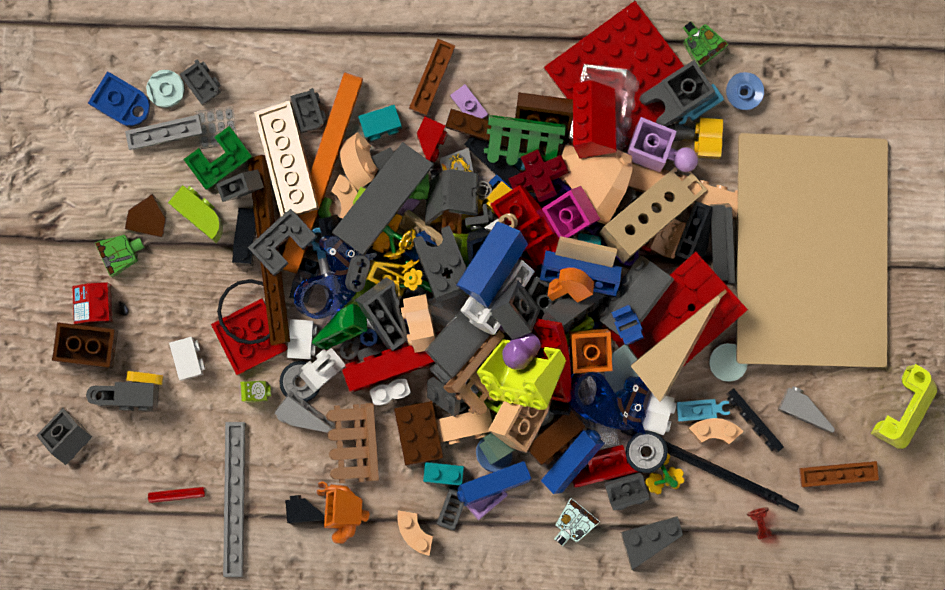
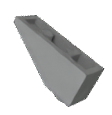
[778,386,835,433]
[274,391,335,433]

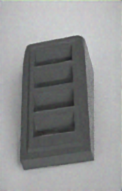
[437,486,464,531]

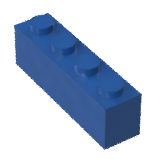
[540,250,622,296]

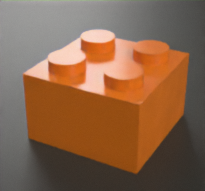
[569,329,612,374]

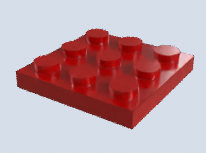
[211,298,288,376]

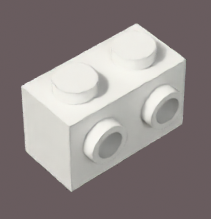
[169,337,205,381]

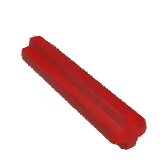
[148,487,205,503]

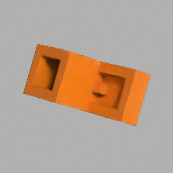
[548,268,594,303]

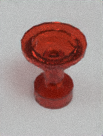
[747,507,773,539]

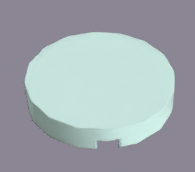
[146,70,185,108]
[709,343,748,382]

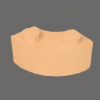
[340,132,378,190]
[331,174,357,219]
[401,294,436,353]
[436,409,492,445]
[687,418,744,445]
[398,510,433,556]

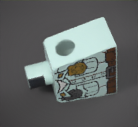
[554,498,600,546]

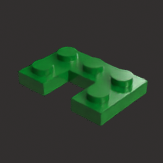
[183,126,252,190]

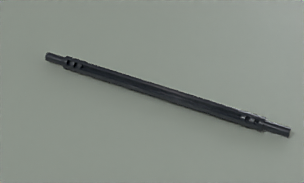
[604,415,800,512]

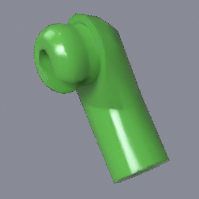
[318,197,333,218]

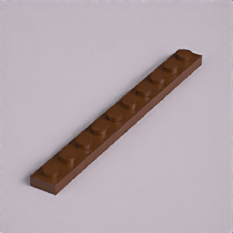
[247,155,290,346]

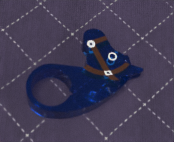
[294,235,377,319]
[569,372,649,434]

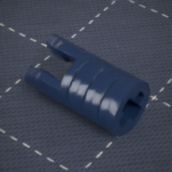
[360,329,379,347]

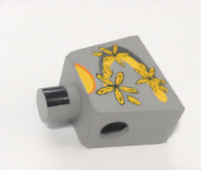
[430,148,473,179]

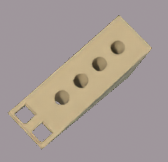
[598,167,707,264]
[631,290,727,402]

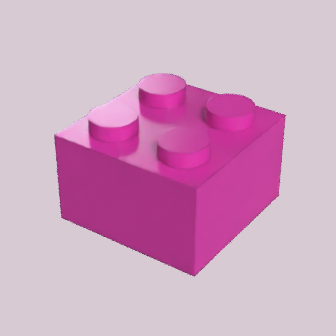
[542,186,600,238]

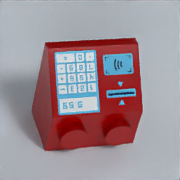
[72,282,113,324]

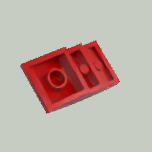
[490,184,559,267]
[533,319,571,403]

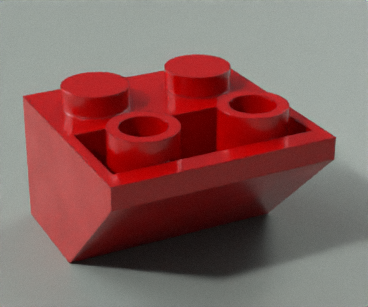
[417,116,448,162]

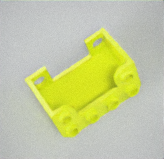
[477,339,566,410]
[871,364,937,449]

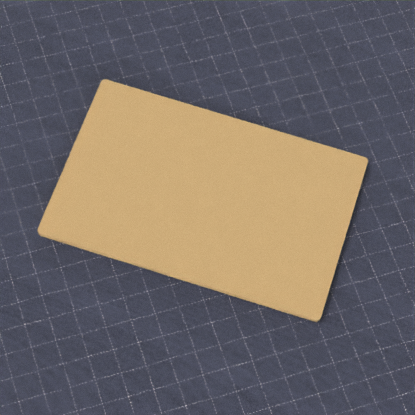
[736,133,888,367]

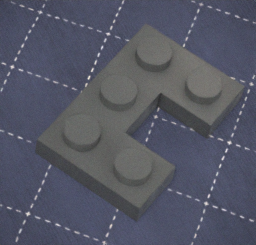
[248,208,317,276]

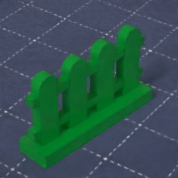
[484,114,566,165]

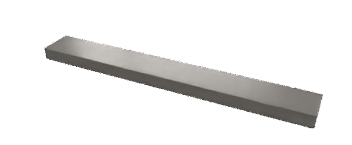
[223,422,245,577]

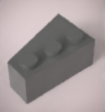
[355,277,408,350]
[620,516,683,570]

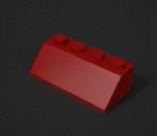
[573,80,617,159]

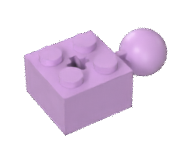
[626,117,698,173]

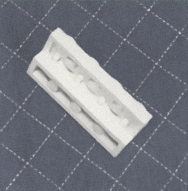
[460,259,535,335]

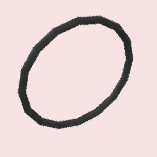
[217,279,270,344]

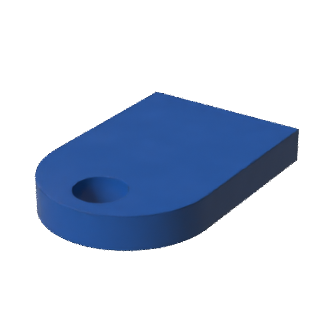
[88,71,150,127]

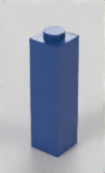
[541,430,605,494]
[457,461,532,506]

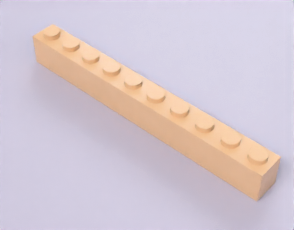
[562,143,738,220]

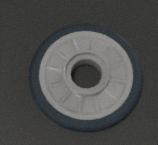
[279,361,320,402]
[625,431,668,473]

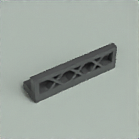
[710,203,735,283]

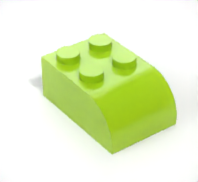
[168,185,223,244]

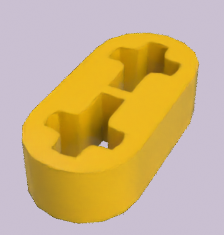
[126,371,163,385]

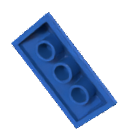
[456,222,528,308]

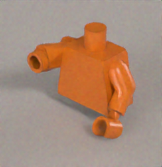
[317,481,370,544]

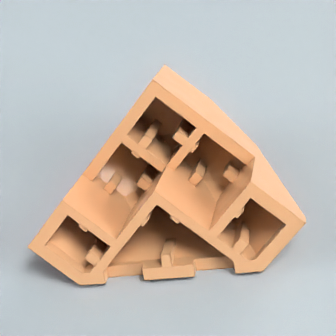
[560,150,632,225]

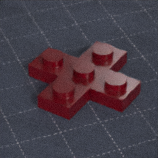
[508,149,569,203]

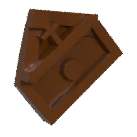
[125,194,167,237]

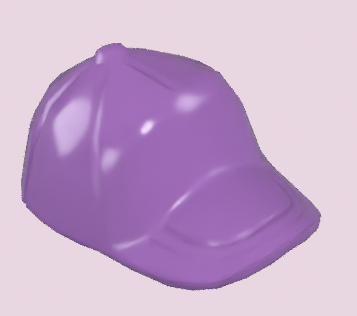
[502,332,541,370]

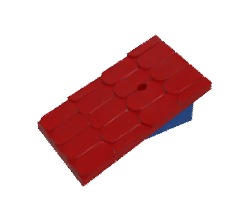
[609,252,748,367]

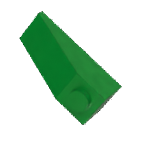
[312,304,367,350]

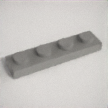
[125,115,204,150]

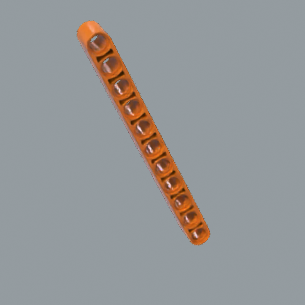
[283,72,363,274]

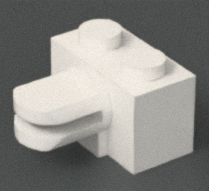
[299,348,346,393]

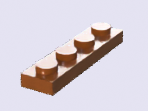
[409,39,455,116]
[799,461,879,487]

